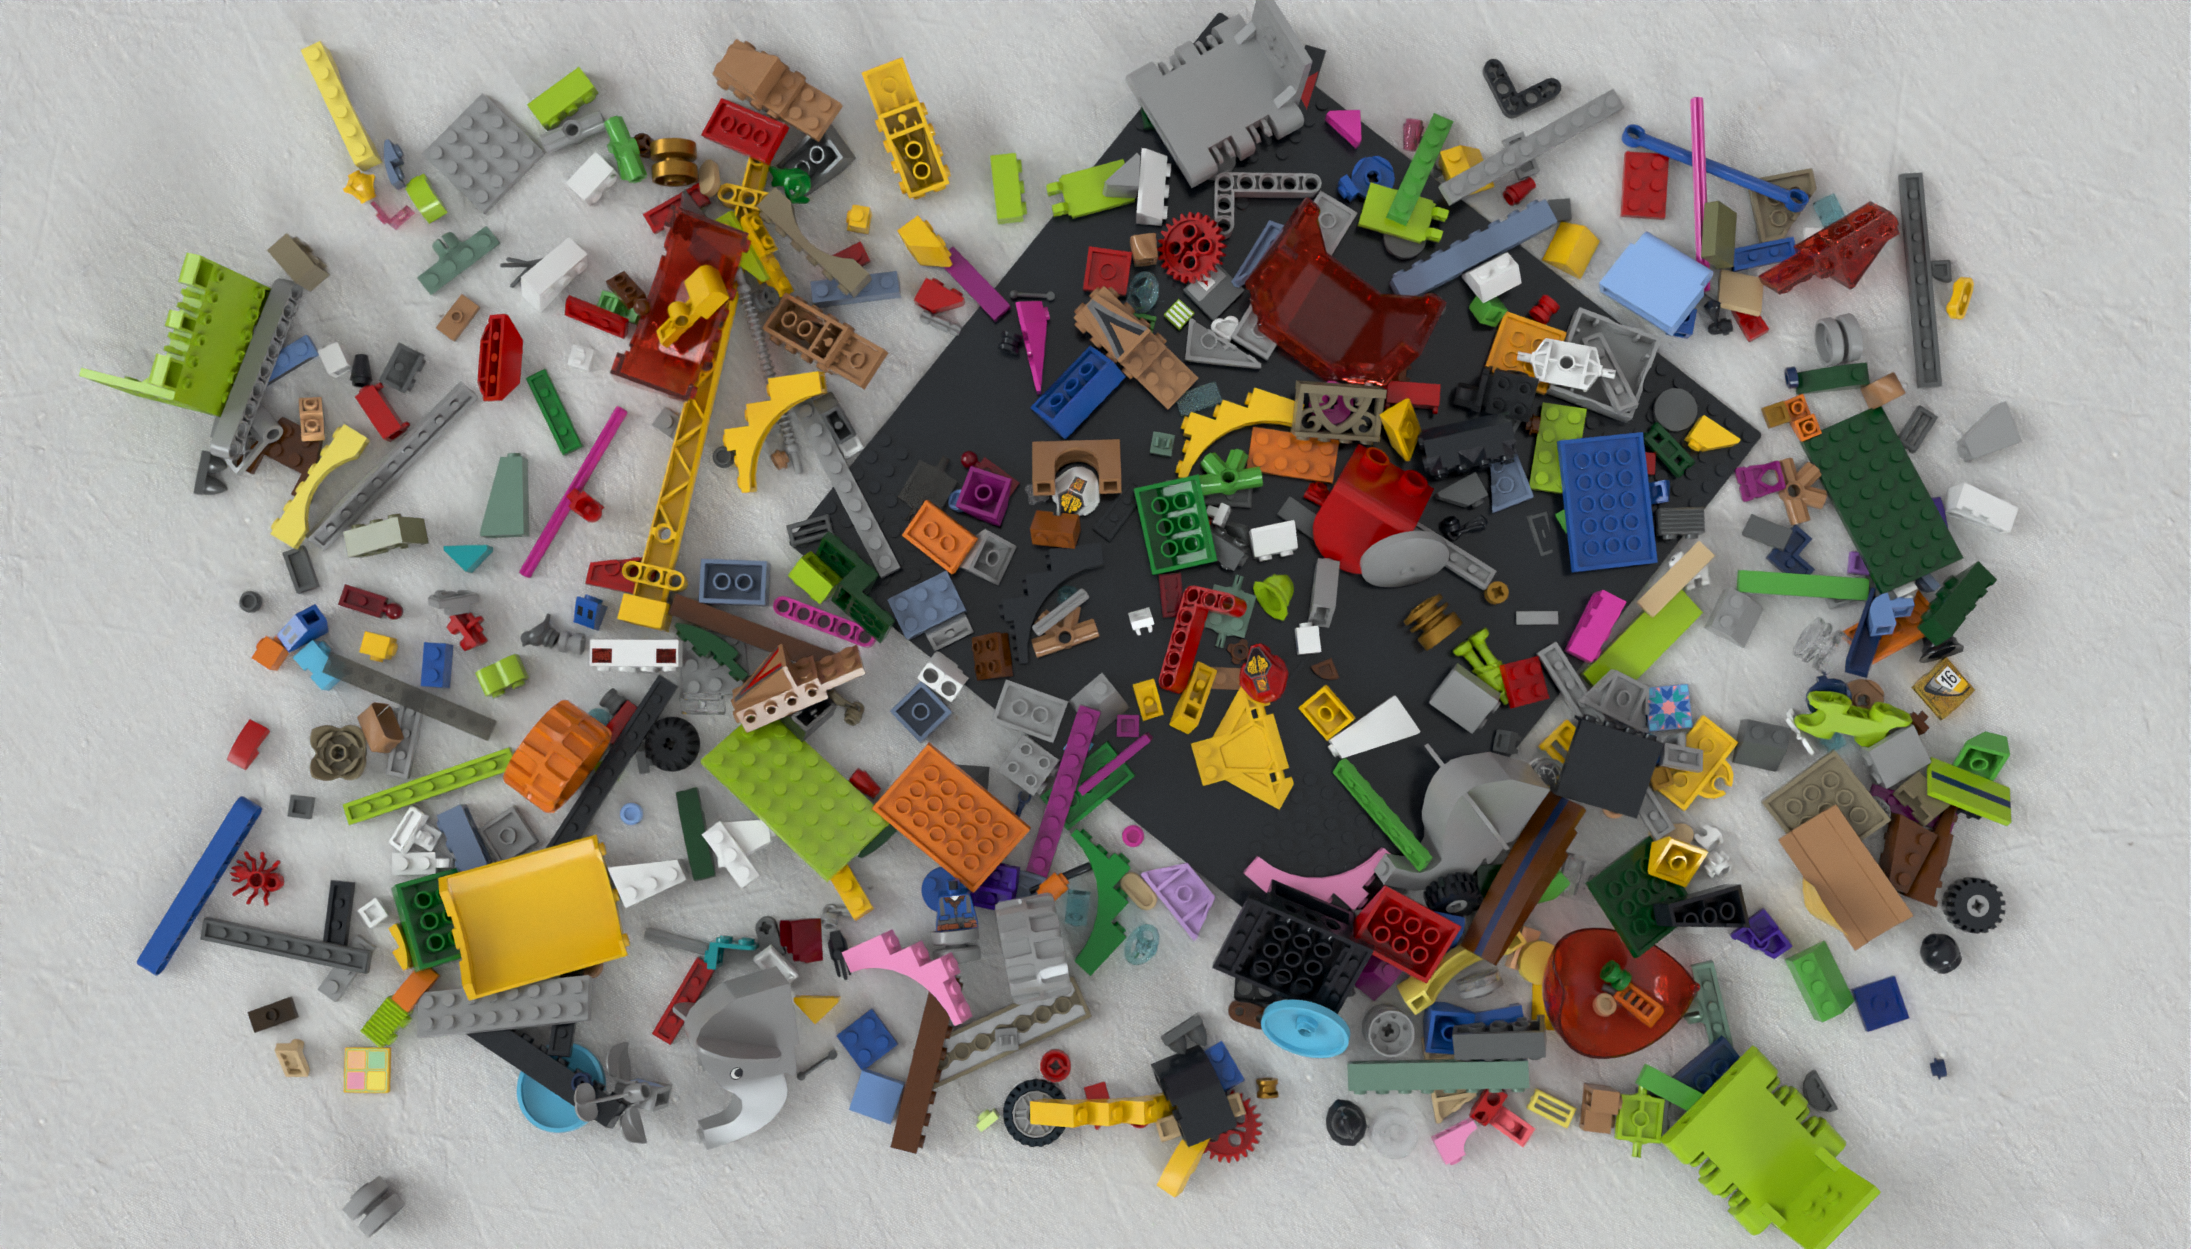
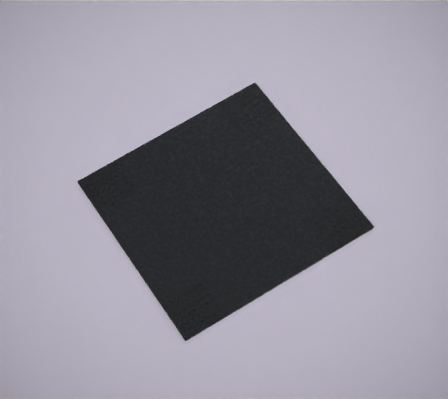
[789,13,1761,911]

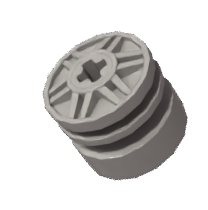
[1362,1004,1415,1057]

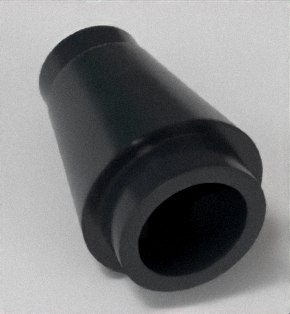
[350,354,372,388]

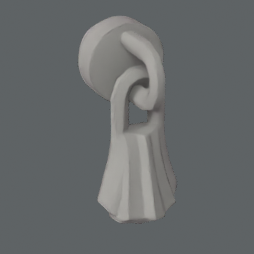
[821,904,852,929]

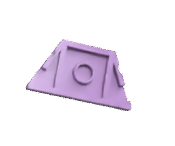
[1141,862,1215,941]

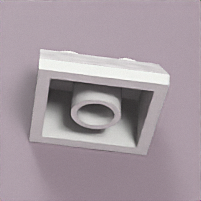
[1462,252,1522,303]
[1249,520,1298,562]

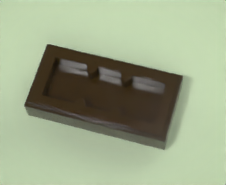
[247,996,299,1033]

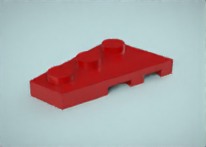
[585,557,657,594]

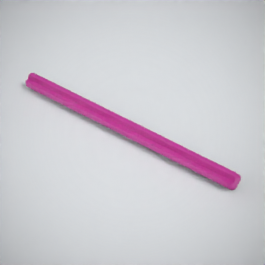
[1690,97,1710,292]
[519,406,627,578]

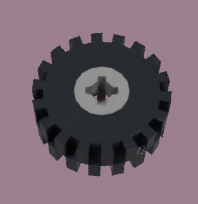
[1423,872,1483,918]
[1942,877,2006,934]

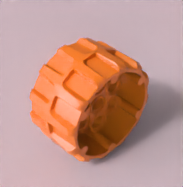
[503,700,612,813]

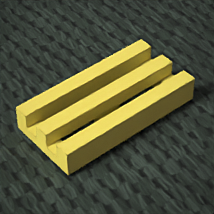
[1526,1088,1577,1128]

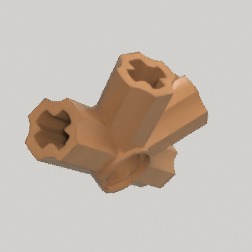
[1774,458,1827,526]
[1031,607,1099,658]

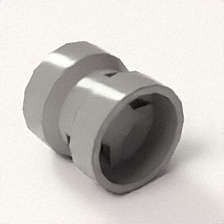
[558,631,586,655]

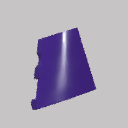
[1730,907,1793,959]

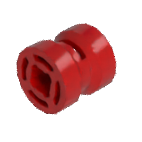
[1529,295,1560,325]

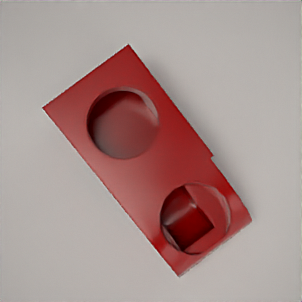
[1469,1089,1508,1127]

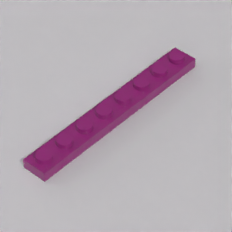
[1026,704,1101,877]

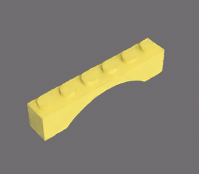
[301,41,382,171]
[270,424,370,549]
[1396,931,1527,1015]

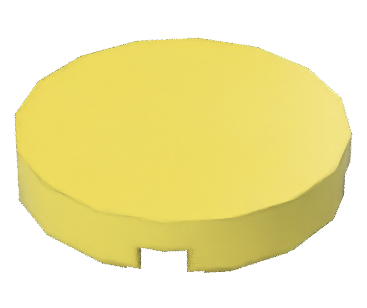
[1517,940,1560,985]

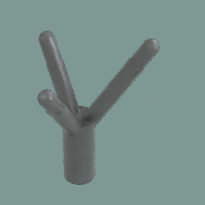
[500,257,543,288]

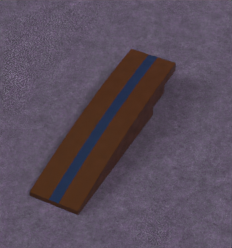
[1460,791,1587,966]

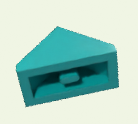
[443,545,493,573]

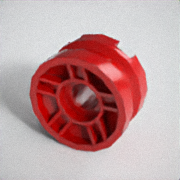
[1040,1049,1071,1082]

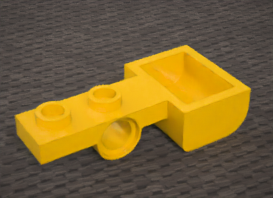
[656,265,729,348]

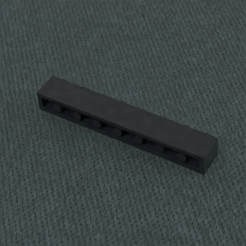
[466,1029,628,1129]

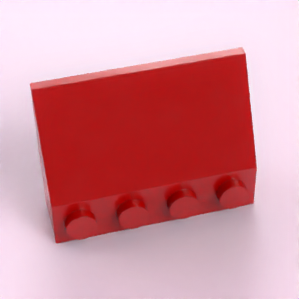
[1353,885,1461,984]

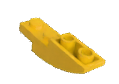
[740,211,794,299]

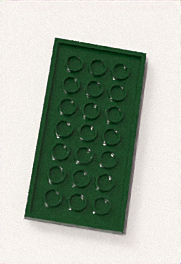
[1799,406,1964,595]

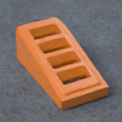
[1613,983,1664,1028]

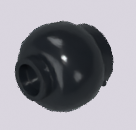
[1920,933,1962,974]

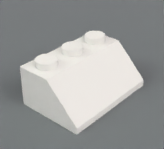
[1136,148,1171,226]

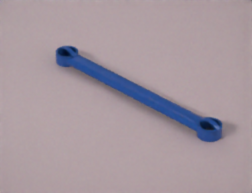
[1621,124,1809,212]

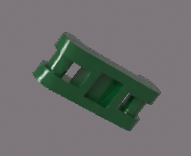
[1643,422,1695,478]

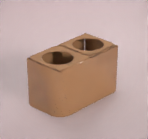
[1130,233,1158,267]
[1860,372,1906,410]
[357,702,404,753]

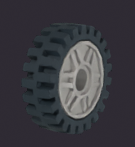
[1003,1079,1066,1147]

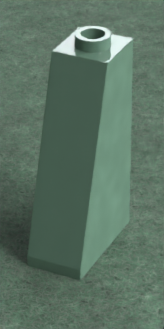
[480,453,529,538]

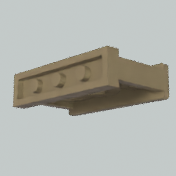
[1291,380,1387,445]

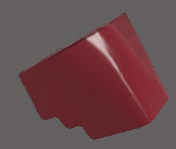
[779,918,823,964]

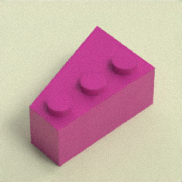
[1564,590,1626,663]

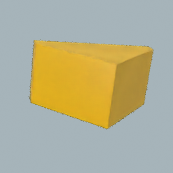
[794,995,841,1024]

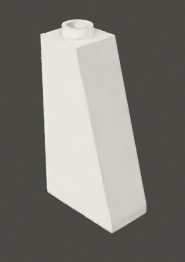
[1328,695,1421,758]

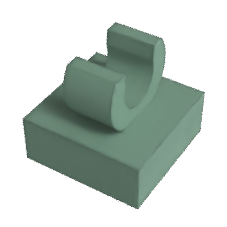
[1150,431,1175,458]

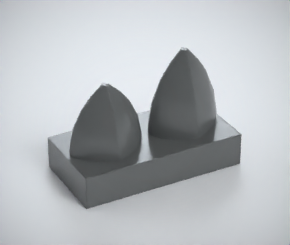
[193,450,228,496]
[1161,1012,1207,1055]

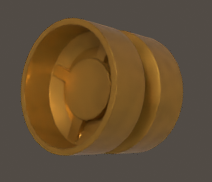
[650,138,698,187]

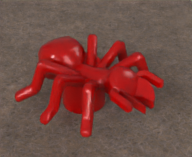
[230,851,284,906]

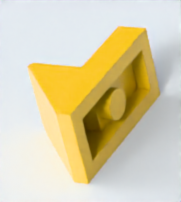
[1133,678,1164,721]

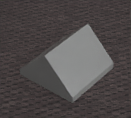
[1102,153,1140,198]

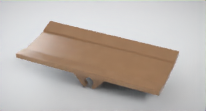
[1778,804,1914,951]

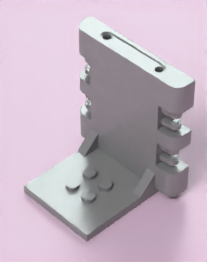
[1125,0,1313,188]

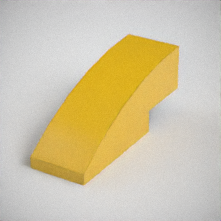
[1157,1139,1210,1198]

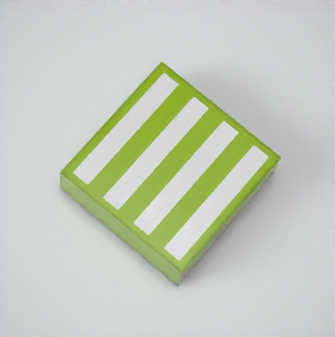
[1164,299,1195,331]

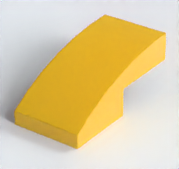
[388,923,414,971]

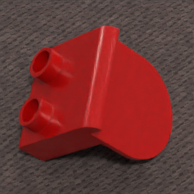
[1313,444,1434,574]

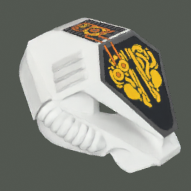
[1052,467,1100,516]

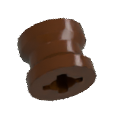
[634,133,655,159]

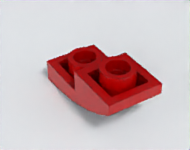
[227,719,270,771]

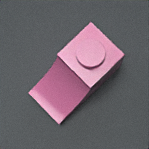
[1431,1117,1477,1165]

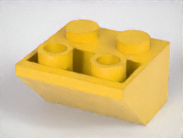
[897,215,953,267]

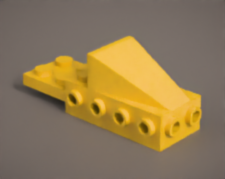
[861,57,951,200]

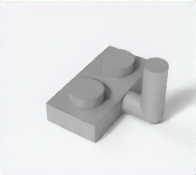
[1659,732,1703,773]

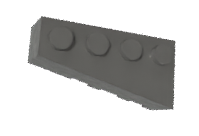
[1452,1014,1547,1062]

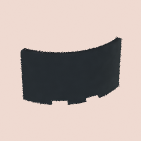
[1151,1045,1237,1147]

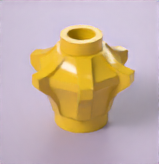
[343,170,376,204]

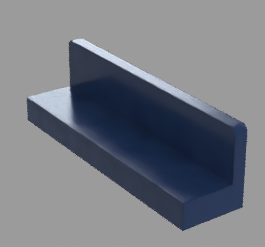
[1845,587,1882,678]

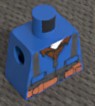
[936,878,979,932]

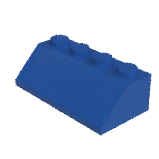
[1030,346,1126,439]

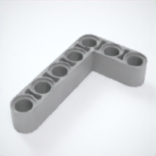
[1214,172,1322,239]

